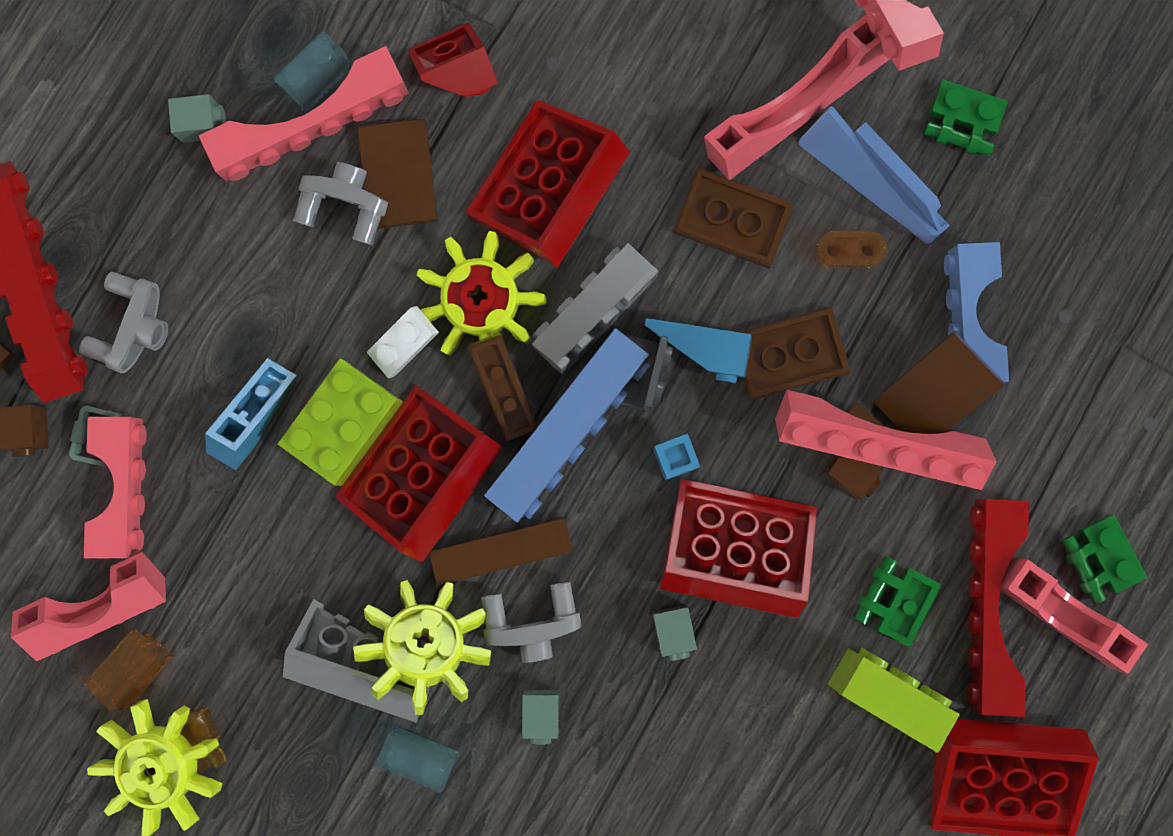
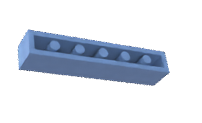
[484,328,651,522]

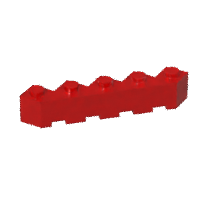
[0,161,88,404]

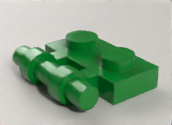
[923,79,1008,156]
[1060,515,1148,604]
[854,556,942,647]

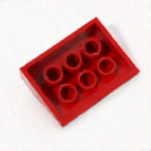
[465,99,630,267]
[335,385,504,562]
[659,479,817,618]
[930,719,1099,836]

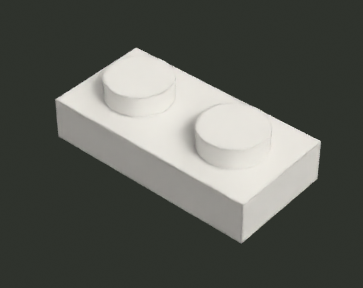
[367,306,439,379]

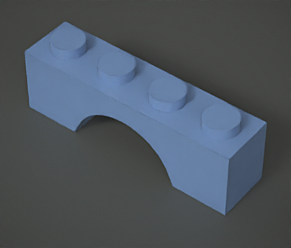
[944,242,1009,383]

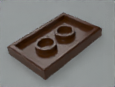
[357,119,438,229]
[674,168,794,269]
[739,307,851,401]
[873,331,1004,434]

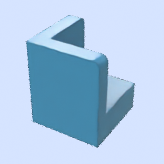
[653,434,700,480]

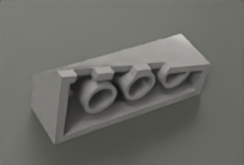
[532,243,659,376]
[283,599,430,723]

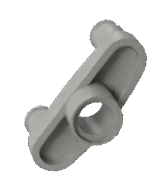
[292,162,388,246]
[79,272,168,373]
[481,582,582,663]

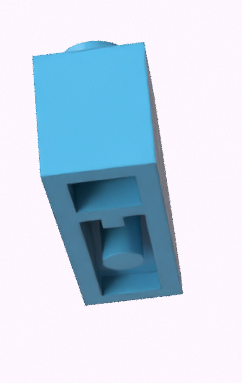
[645,318,752,383]
[205,358,297,470]

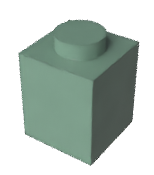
[168,94,226,143]
[652,604,697,661]
[522,690,559,745]

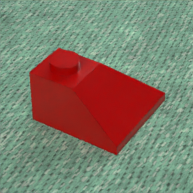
[407,22,498,97]

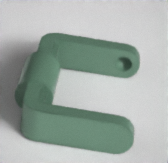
[69,406,122,467]

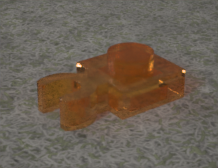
[180,706,226,773]

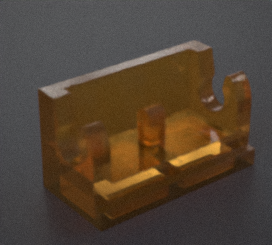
[84,630,174,711]

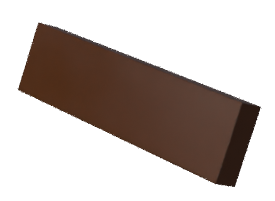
[429,518,573,586]

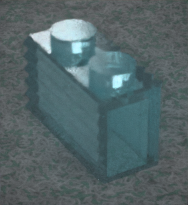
[273,30,352,112]
[376,726,459,793]

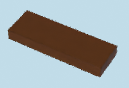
[468,332,538,442]

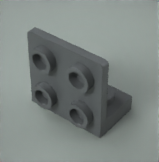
[620,334,673,412]

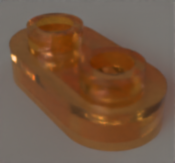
[816,231,887,268]

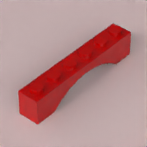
[966,499,1029,717]

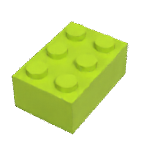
[278,358,403,486]
[828,648,960,753]

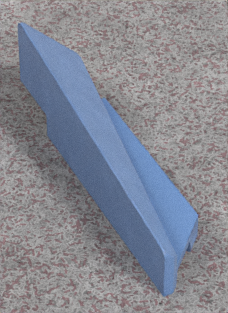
[798,106,949,244]

